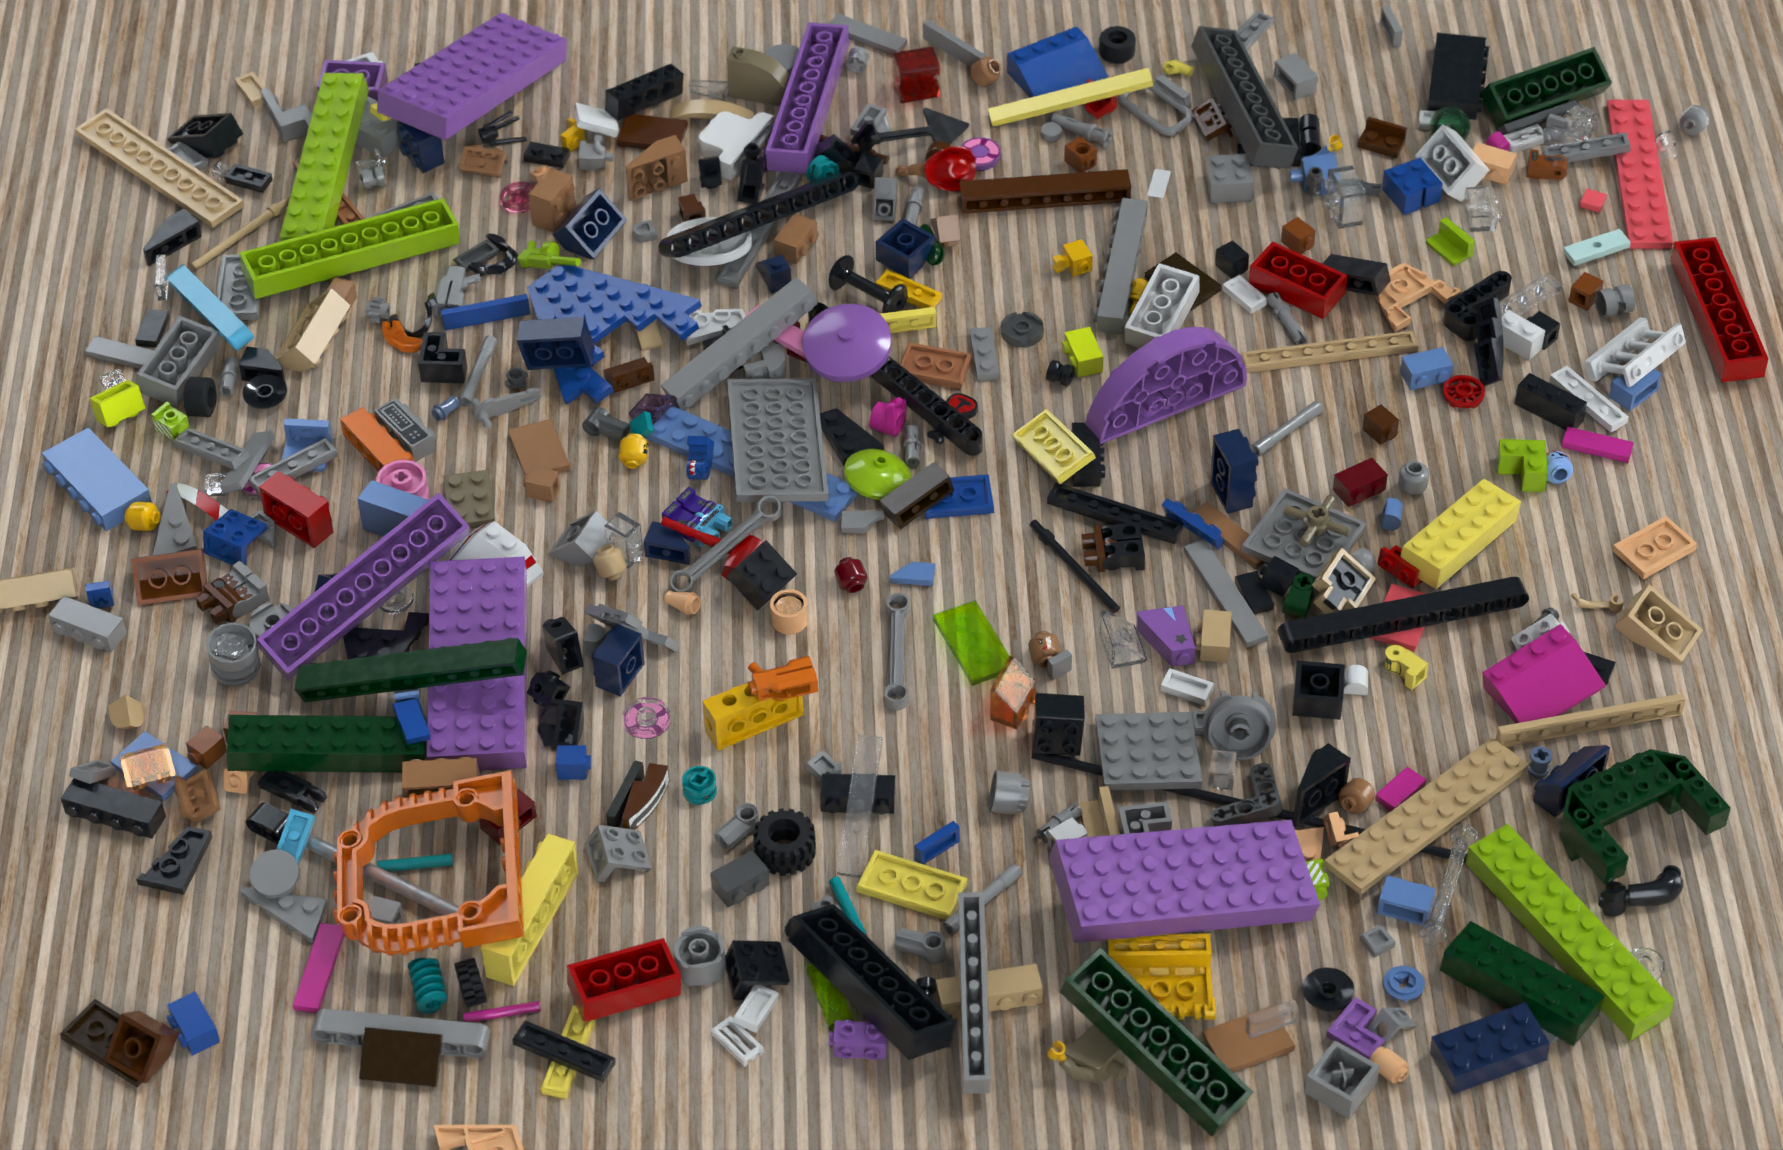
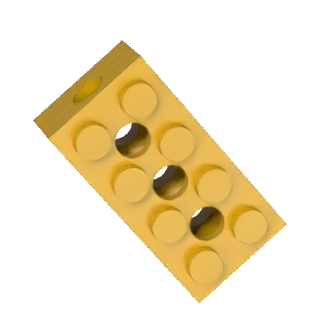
[702,680,804,751]

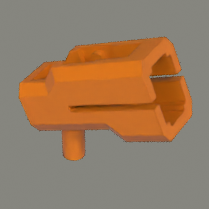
[748,656,818,701]

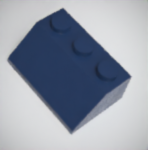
[552,188,627,260]
[1533,745,1610,818]

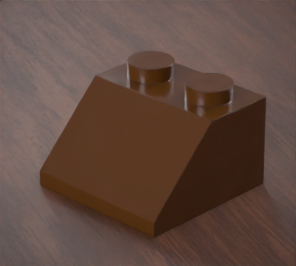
[104,1010,179,1083]

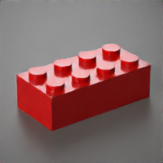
[1249,241,1347,319]
[567,938,681,1023]

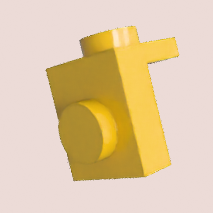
[560,117,586,152]

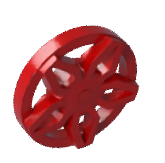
[1443,375,1485,409]

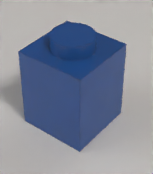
[555,745,592,780]

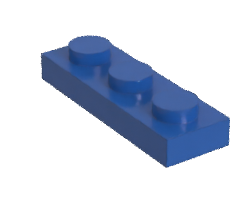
[1162,498,1224,550]

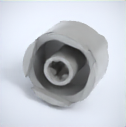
[673,926,726,986]

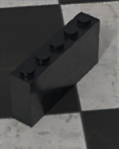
[1427,32,1489,120]

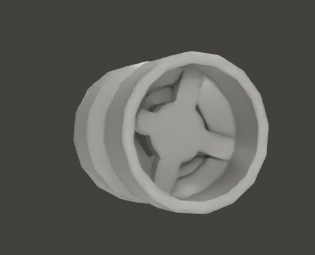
[361,166,386,190]

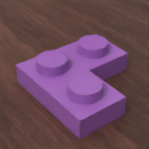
[1326,997,1385,1060]

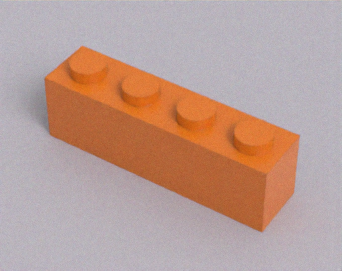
[340,407,414,472]

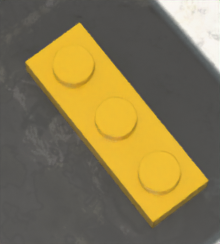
[875,270,942,308]

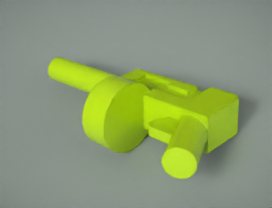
[517,241,581,269]

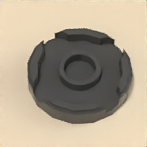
[1000,311,1044,347]

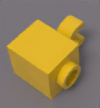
[1052,239,1093,277]

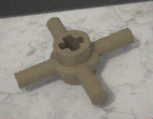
[1283,495,1351,547]

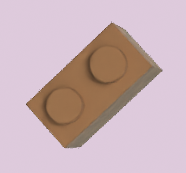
[774,214,819,263]

